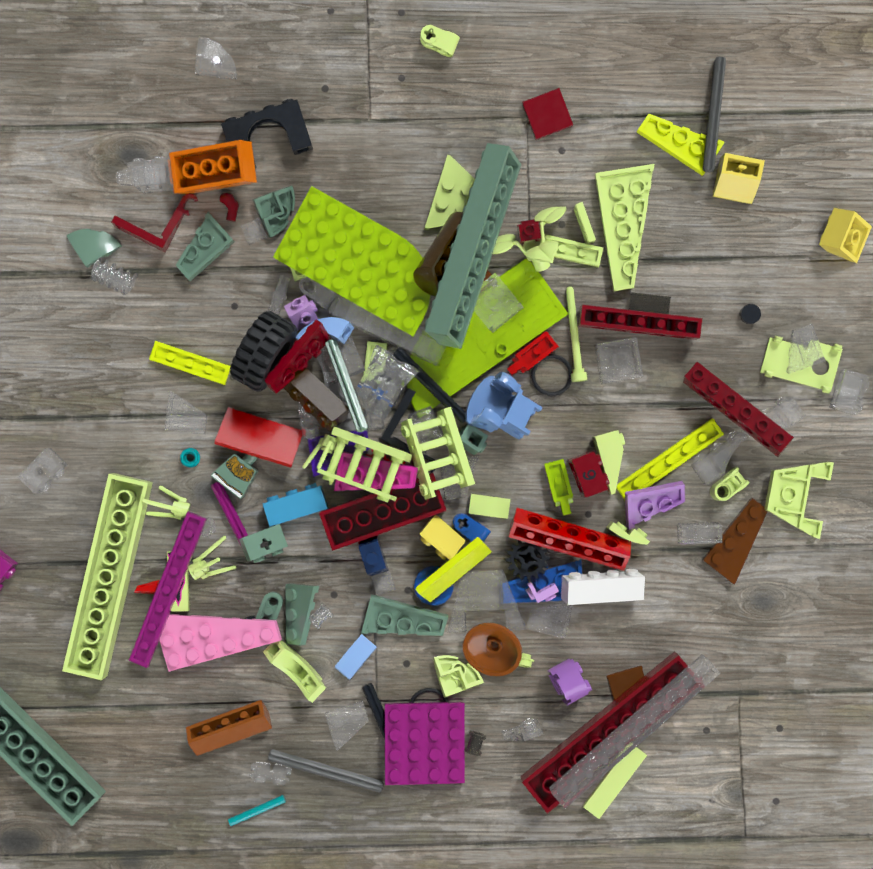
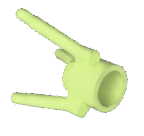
[302,434,338,485]
[142,486,190,520]
[188,536,236,580]

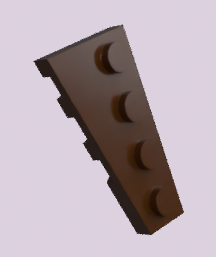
[702,498,768,585]

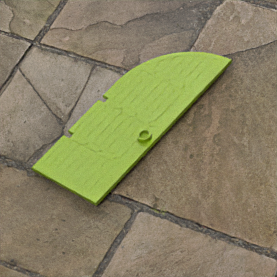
[407,258,569,418]

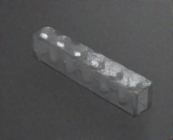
[328,294,447,366]

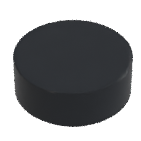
[740,304,761,324]

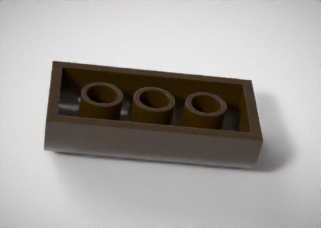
[413,212,463,297]

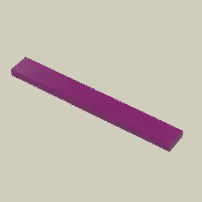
[129,511,207,668]

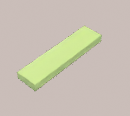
[522,233,603,268]
[583,744,647,819]

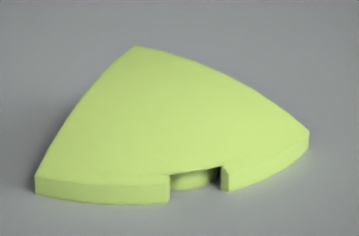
[433,655,484,698]

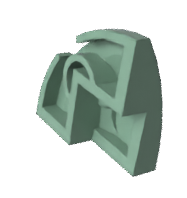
[252,185,295,238]
[66,229,122,268]

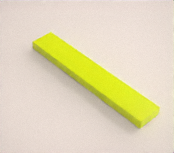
[616,418,724,501]

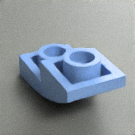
[335,634,377,680]

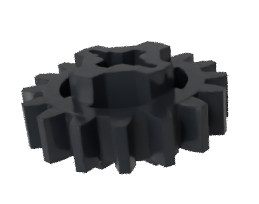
[506,540,550,582]

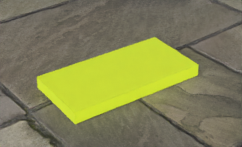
[416,537,492,602]

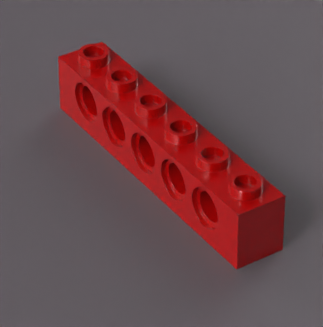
[509,508,631,571]

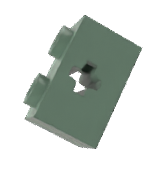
[239,524,288,563]

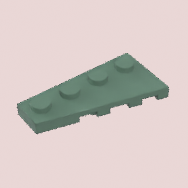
[361,594,448,636]

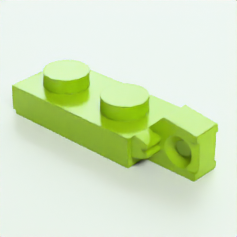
[544,459,574,516]

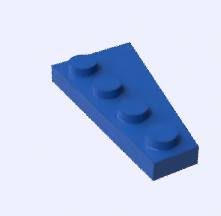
[502,559,582,603]

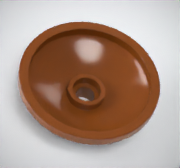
[463,623,522,676]

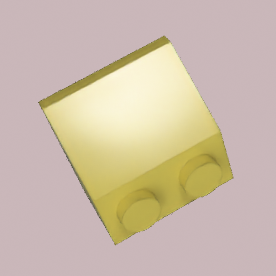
[819,208,872,263]

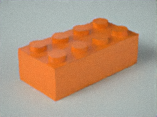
[169,140,257,194]

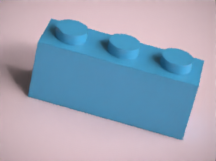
[263,483,329,527]

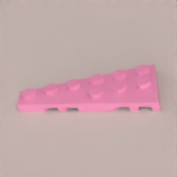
[159,614,282,671]

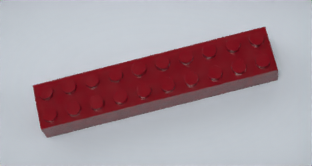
[520,651,704,814]

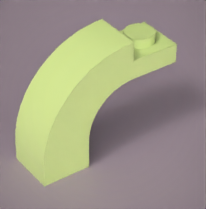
[263,640,326,703]

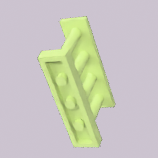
[401,407,475,500]
[317,427,412,503]

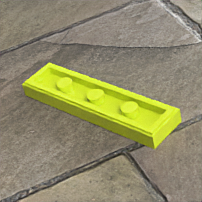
[149,341,231,385]

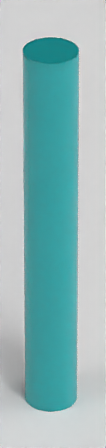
[228,795,286,826]

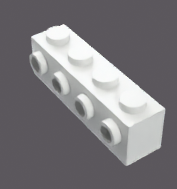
[561,569,645,605]

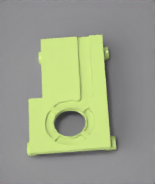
[760,336,843,394]

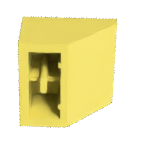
[712,153,765,204]
[420,515,466,560]

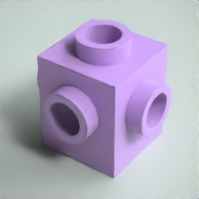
[284,295,318,331]

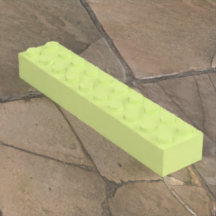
[62,473,153,680]

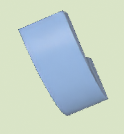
[296,317,354,344]

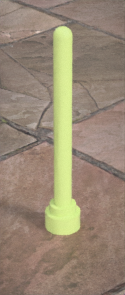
[566,287,587,382]

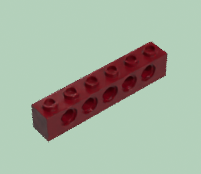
[578,305,703,340]
[683,362,794,457]

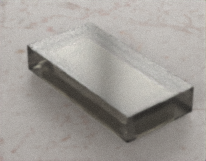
[628,292,671,314]

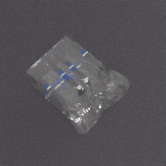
[355,345,420,420]

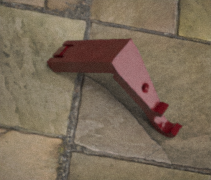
[111,193,198,253]

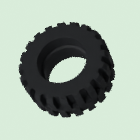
[230,311,297,392]

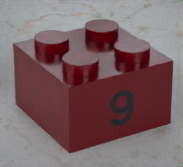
[567,451,610,498]

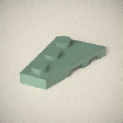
[176,212,235,281]
[285,583,319,646]

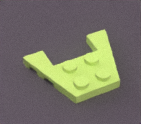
[764,462,834,539]

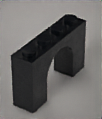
[221,99,313,168]

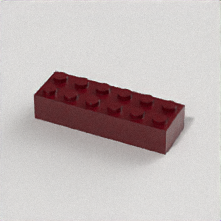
[319,472,447,551]

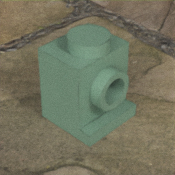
[459,424,488,455]

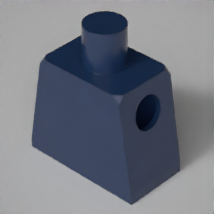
[358,535,389,576]

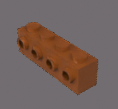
[186,700,272,756]

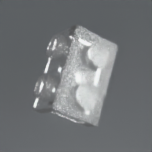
[408,406,444,455]

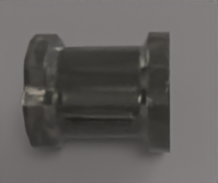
[464,730,487,756]

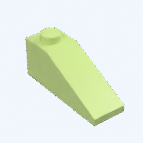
[593,430,625,495]

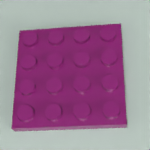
[385,702,465,785]

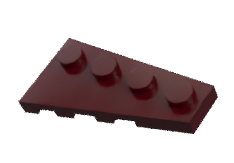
[264,320,331,394]

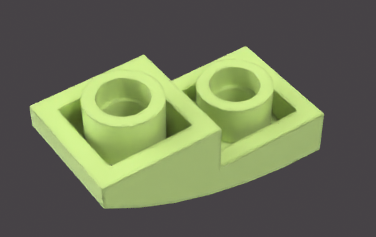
[606,521,650,545]

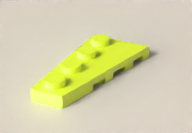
[637,114,725,176]

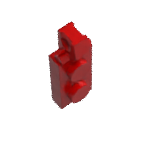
[507,331,559,376]

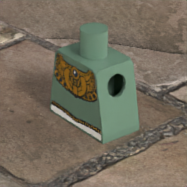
[211,453,259,499]

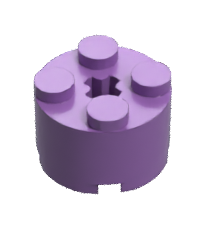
[547,658,592,706]

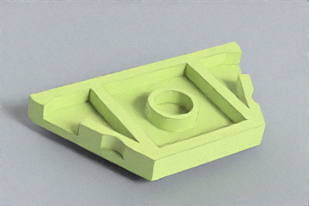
[425,155,475,230]

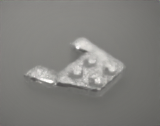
[447,570,526,633]

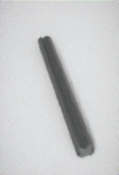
[703,57,726,173]
[268,749,384,792]

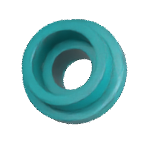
[180,448,201,468]

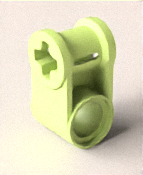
[420,25,460,57]
[710,466,750,501]

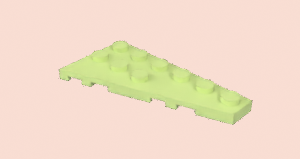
[595,164,654,292]

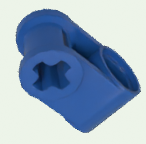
[453,513,491,542]

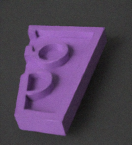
[625,481,685,530]

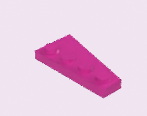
[334,451,418,491]

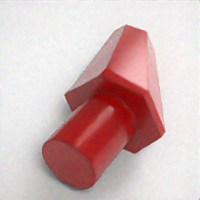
[134,580,160,594]

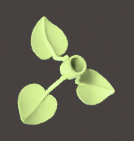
[492,206,567,272]

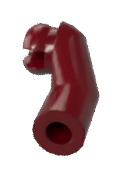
[219,193,239,222]

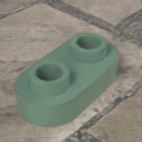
[255,591,283,620]

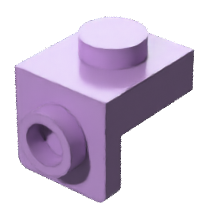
[526,582,559,603]

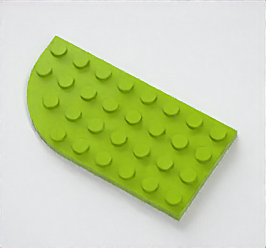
[273,186,431,337]

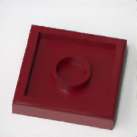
[522,88,573,140]

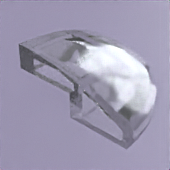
[195,37,237,79]

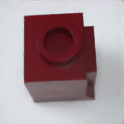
[517,219,541,244]

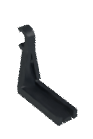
[380,388,436,473]

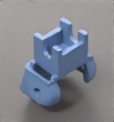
[465,372,543,440]

